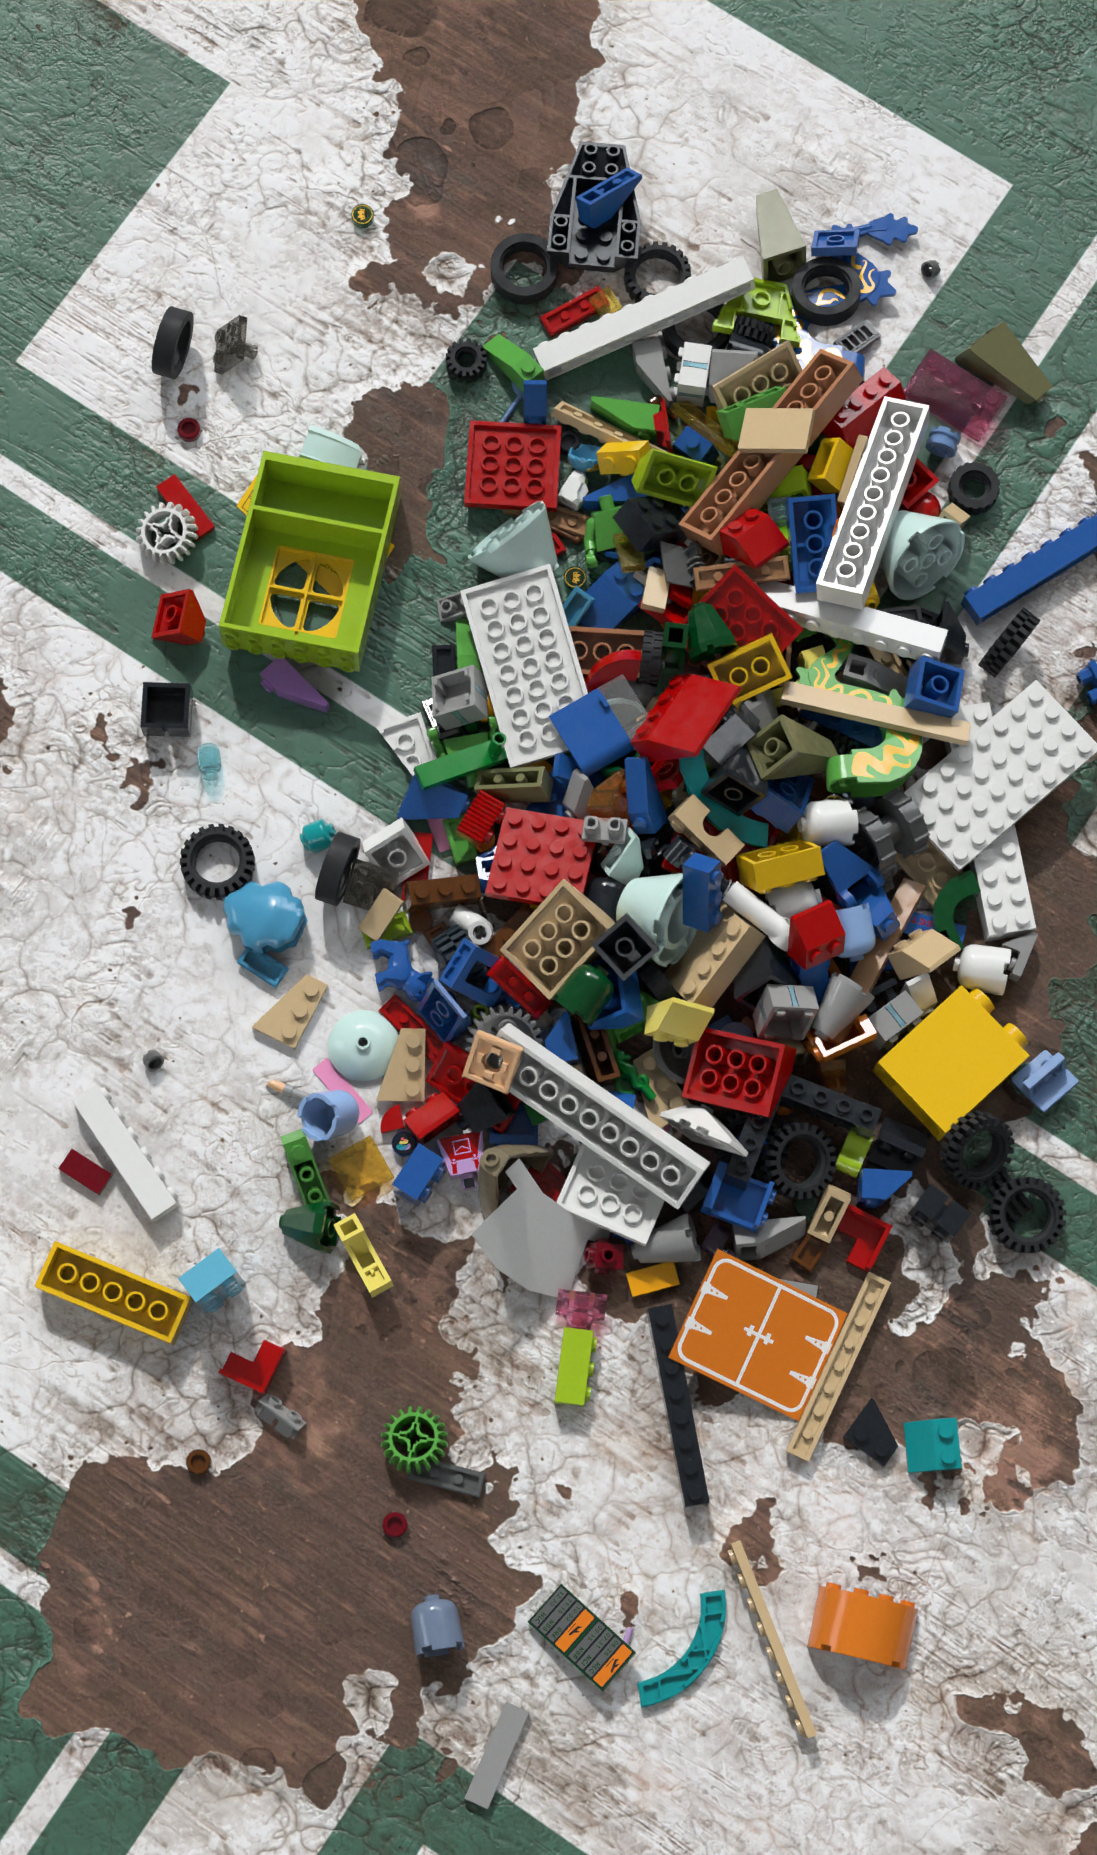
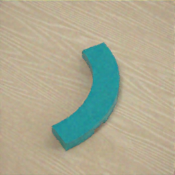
[679,748,768,848]
[637,1589,726,1708]

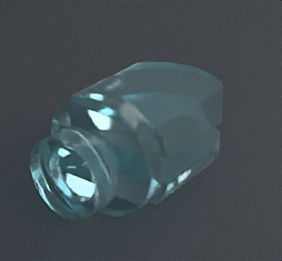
[197,743,221,781]

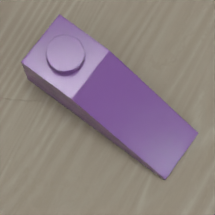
[260,658,330,713]

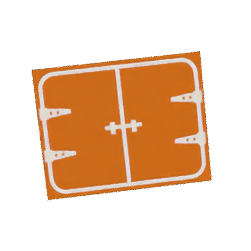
[668,1249,848,1421]

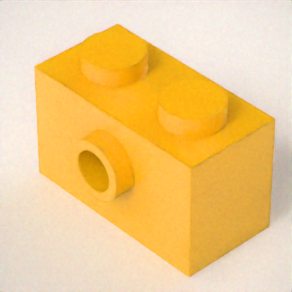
[807,437,854,493]
[596,440,650,476]

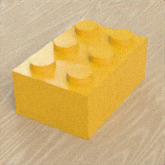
[707,633,792,705]
[736,838,825,894]

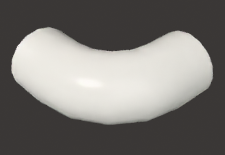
[448,904,494,945]

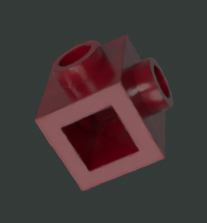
[584,1238,624,1275]

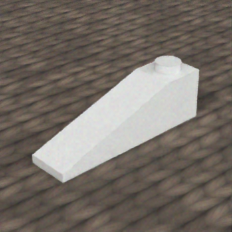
[659,1104,748,1157]

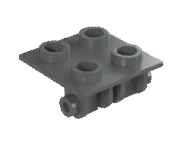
[659,541,705,590]

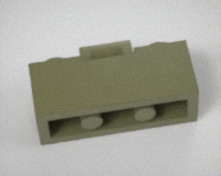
[474,766,553,804]

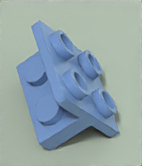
[1011,1050,1078,1113]

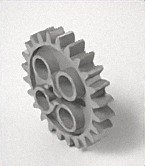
[464,1004,543,1054]

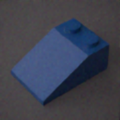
[579,559,645,629]
[751,775,815,833]
[417,978,474,1043]

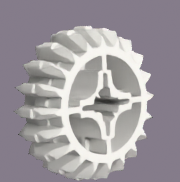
[136,502,198,565]

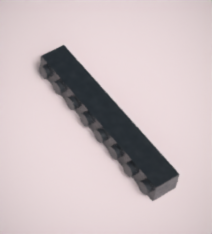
[646,1304,710,1508]

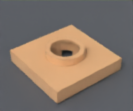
[462,1030,524,1094]

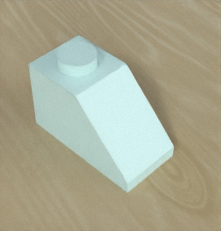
[600,827,644,885]

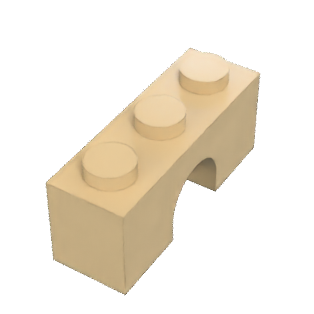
[668,794,745,868]

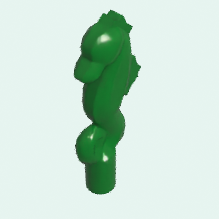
[613,1051,657,1102]

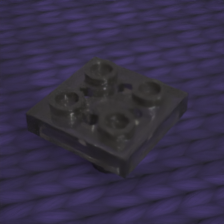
[213,315,258,375]
[343,858,400,911]

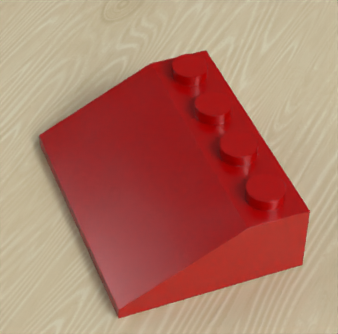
[630,674,741,762]
[682,1028,797,1117]

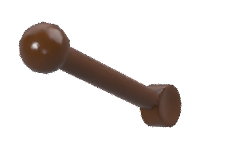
[550,525,582,545]

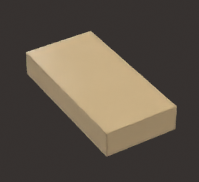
[641,566,670,614]
[358,888,404,941]

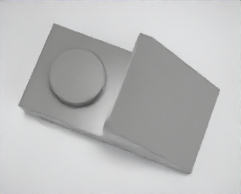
[1000,932,1038,982]

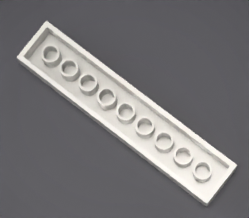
[816,396,930,610]
[944,702,1036,942]
[487,1023,710,1209]

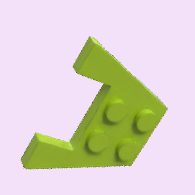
[712,278,801,348]

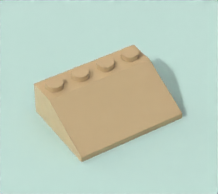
[712,340,803,447]
[500,879,615,1000]
[663,899,766,1008]

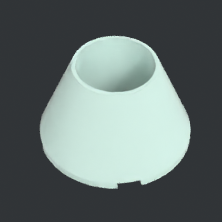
[616,873,698,967]

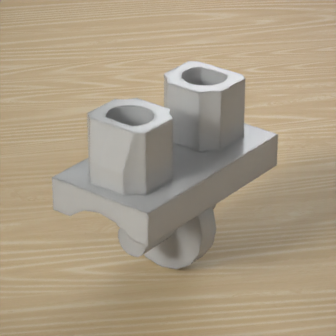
[582,816,628,846]

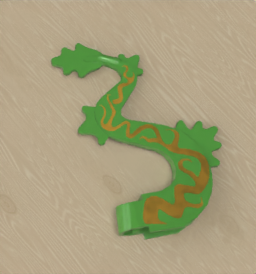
[794,627,923,799]

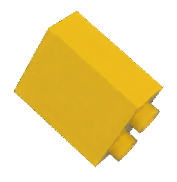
[872,985,1030,1141]

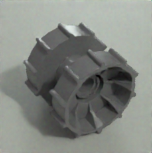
[846,788,930,875]

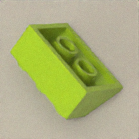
[631,448,718,507]

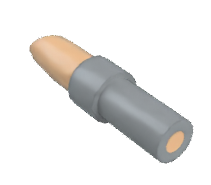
[266,1080,311,1101]

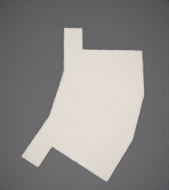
[471,1159,611,1300]

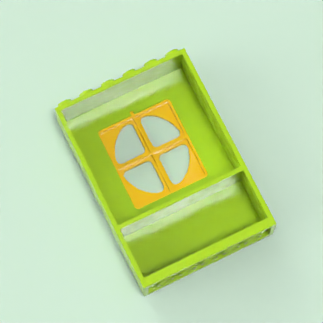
[219,450,401,672]

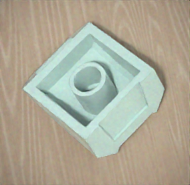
[299,425,362,468]

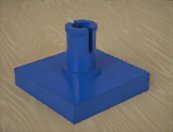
[811,229,860,260]

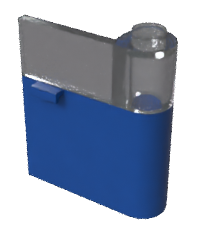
[549,674,648,777]

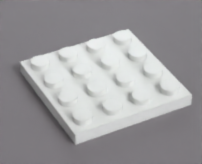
[556,1143,665,1246]

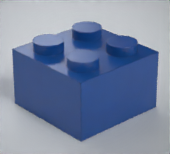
[903,656,965,718]
[392,1143,446,1207]

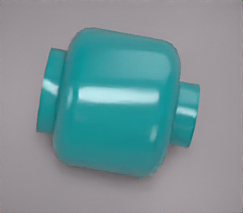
[300,819,337,853]

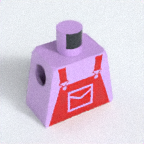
[437,1131,483,1190]

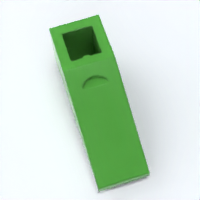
[280,1129,330,1205]

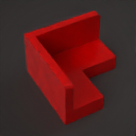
[836,1204,892,1273]
[218,1340,287,1396]

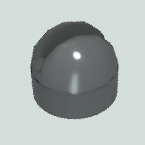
[921,260,941,280]
[142,1050,164,1071]

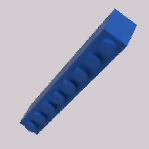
[961,512,1097,626]

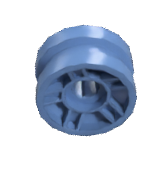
[925,426,961,458]

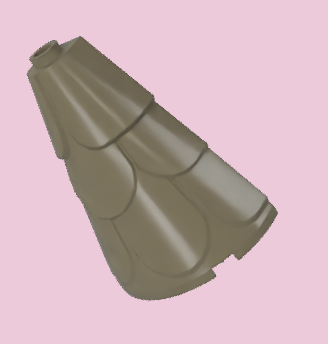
[477,1145,555,1219]

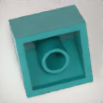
[903,1417,962,1473]

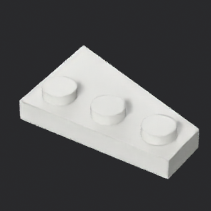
[376,712,436,776]

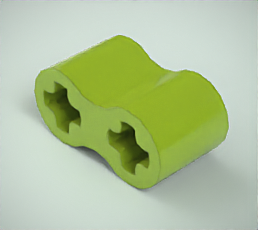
[834,1130,874,1178]

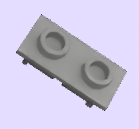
[254,1393,306,1440]

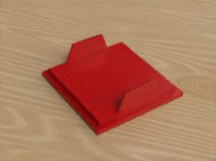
[653,398,673,454]

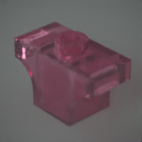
[555,1289,607,1330]

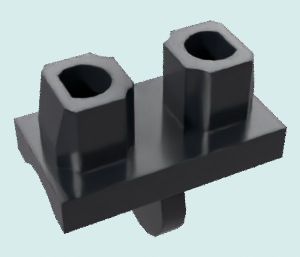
[863,976,898,1016]

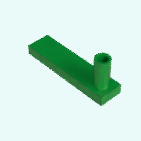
[413,732,508,791]

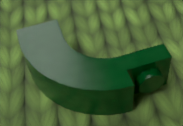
[656,622,689,696]
[930,870,981,957]

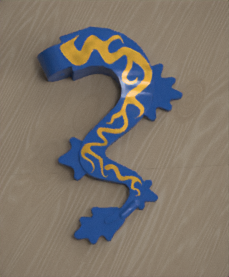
[763,213,918,385]

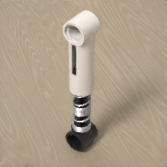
[663,835,790,951]

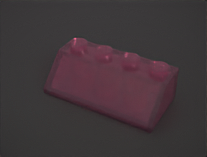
[904,349,1007,443]

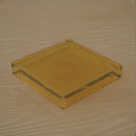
[328,1135,395,1202]

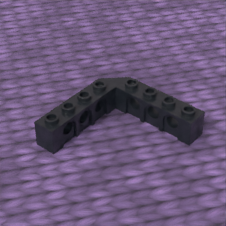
[722,1074,882,1191]

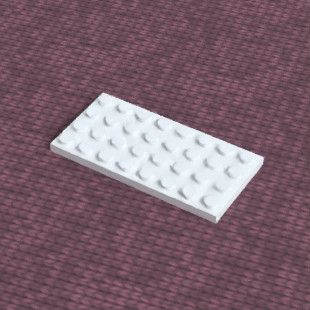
[460,564,588,768]
[904,680,1097,872]

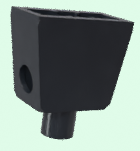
[456,1082,517,1133]

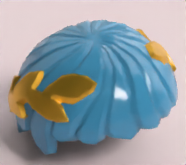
[567,444,601,472]

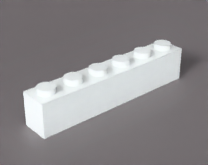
[72,1084,179,1223]

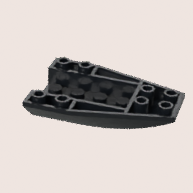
[547,141,641,273]

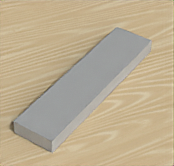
[464,1702,529,1809]

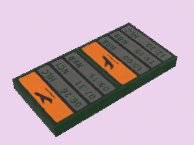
[528,1584,636,1692]

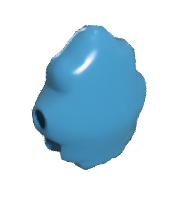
[223,881,308,954]

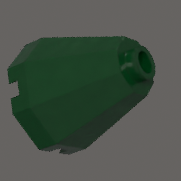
[688,602,739,663]
[279,1201,342,1254]

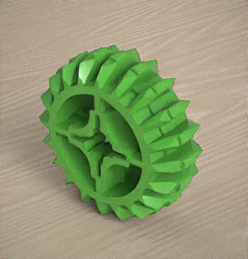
[381,1406,448,1474]

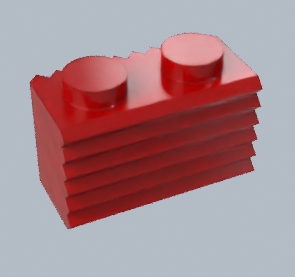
[456,790,506,848]

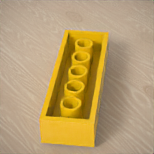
[34,1241,194,1346]

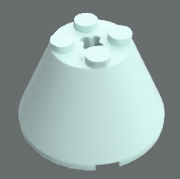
[468,501,559,578]
[881,510,965,600]

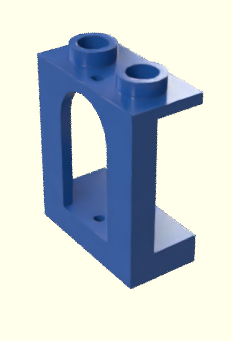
[439,938,503,1008]

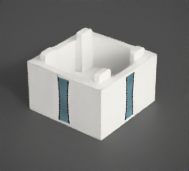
[674,342,712,407]

